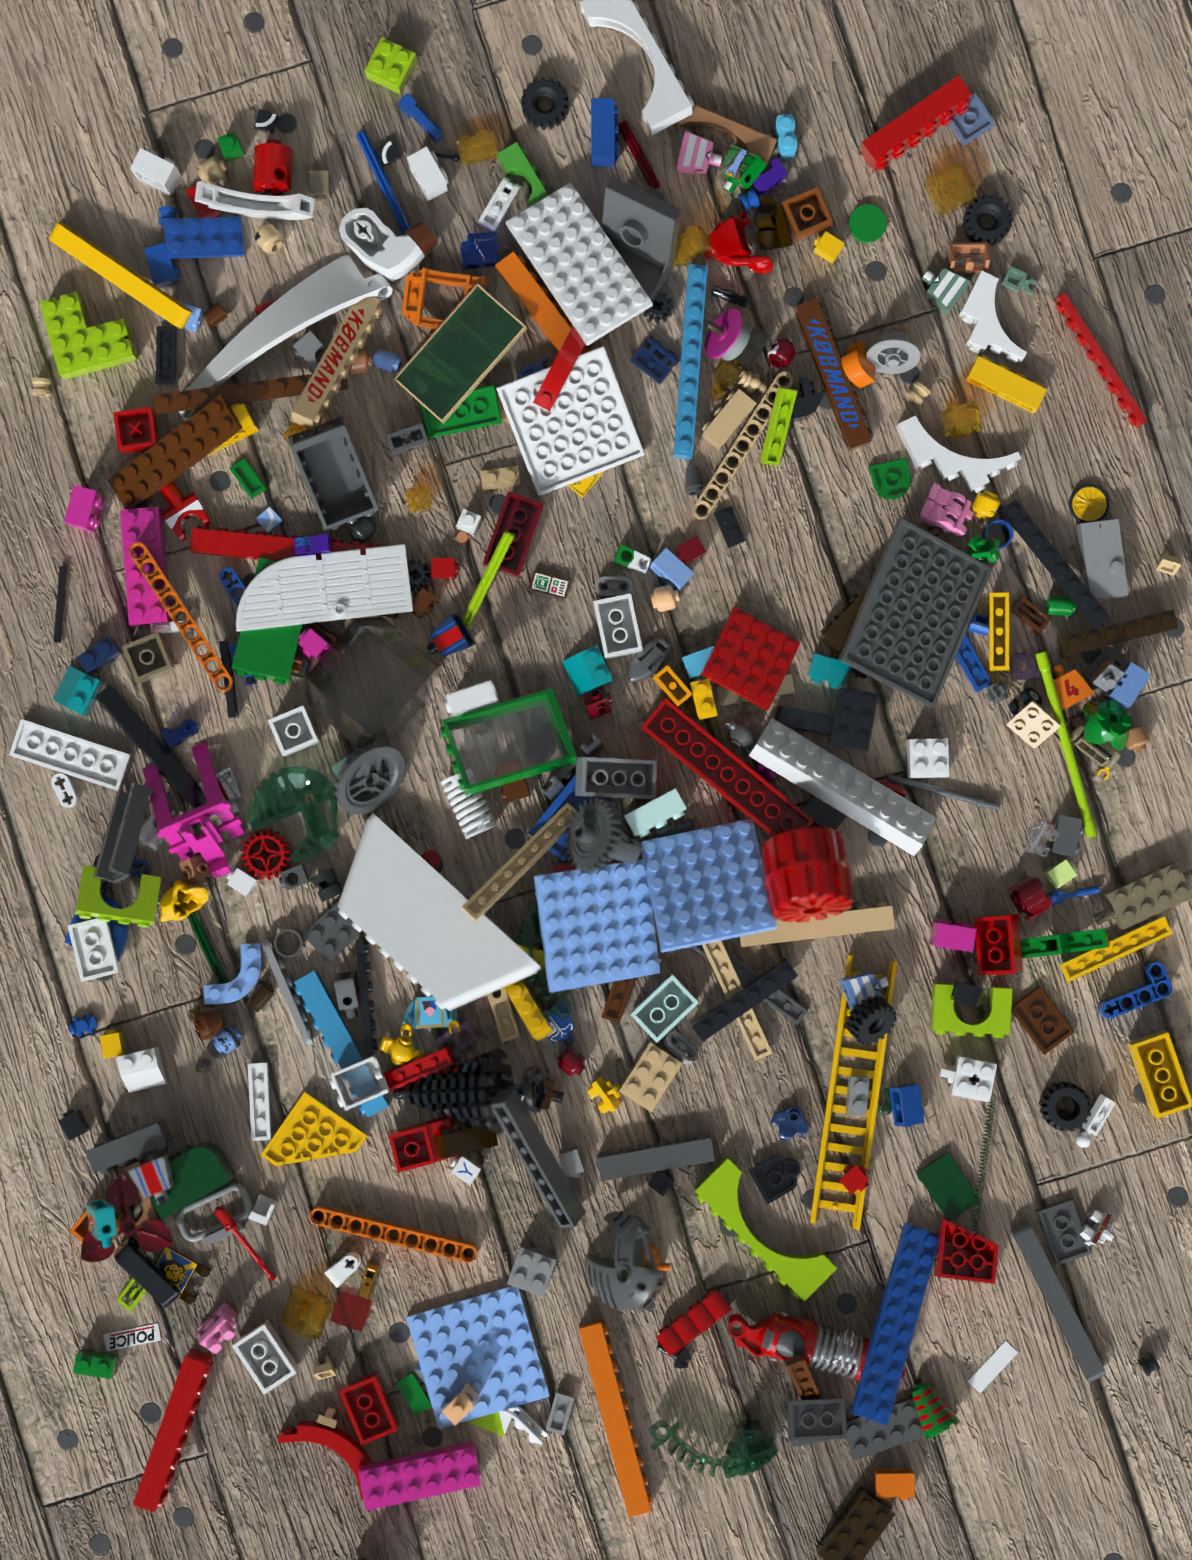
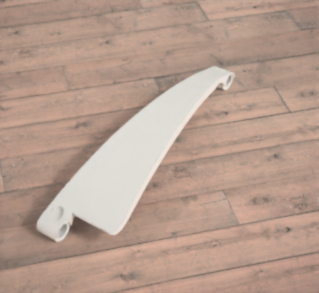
[179,255,393,420]

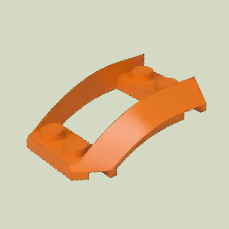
[402,268,488,334]

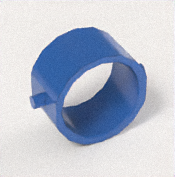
[982,520,1013,550]

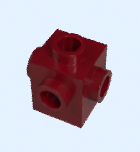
[581,686,613,720]

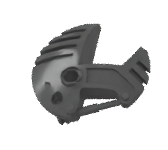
[585,1211,665,1311]

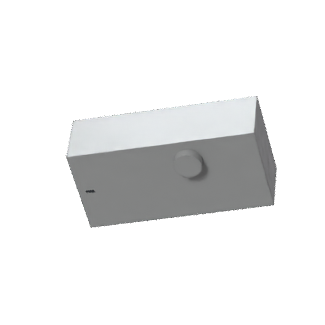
[1076,519,1129,601]
[575,757,657,799]

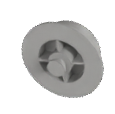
[866,331,920,374]

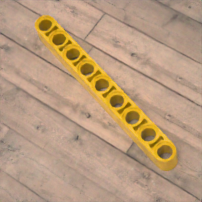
[48,221,192,329]

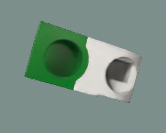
[612,544,652,574]

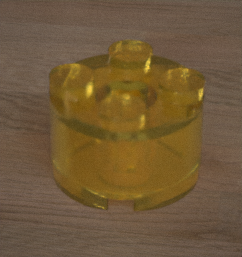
[941,400,983,439]

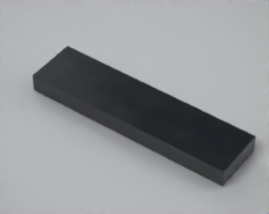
[219,641,239,719]

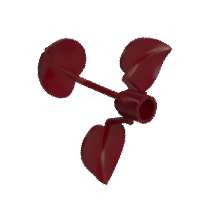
[80,1173,173,1262]

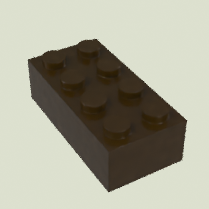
[816,1486,895,1560]

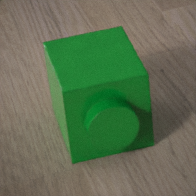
[217,131,245,162]

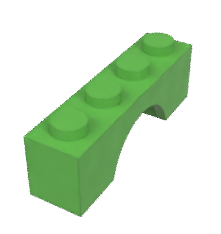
[497,142,549,209]

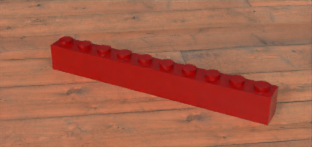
[190,525,381,561]

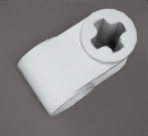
[324,1251,361,1288]

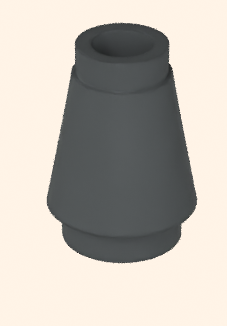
[685,466,704,496]

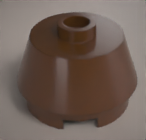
[189,1004,223,1041]

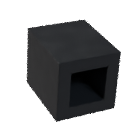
[58,1109,90,1141]

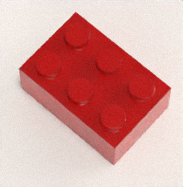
[974,914,1023,975]
[339,1371,399,1446]

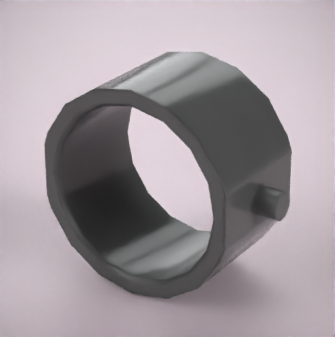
[272,928,306,957]

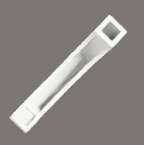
[195,181,315,220]

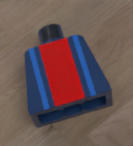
[427,612,476,657]

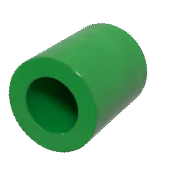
[1046,595,1076,616]

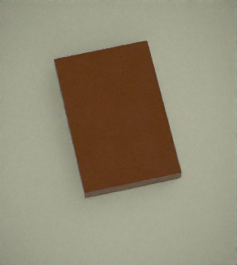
[1011,985,1075,1055]

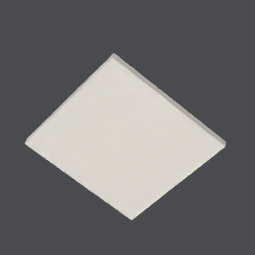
[496,346,645,496]

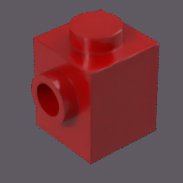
[839,1163,871,1195]

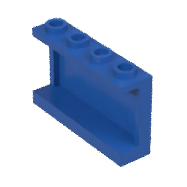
[528,775,613,862]

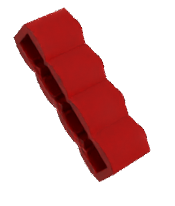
[656,1289,733,1356]

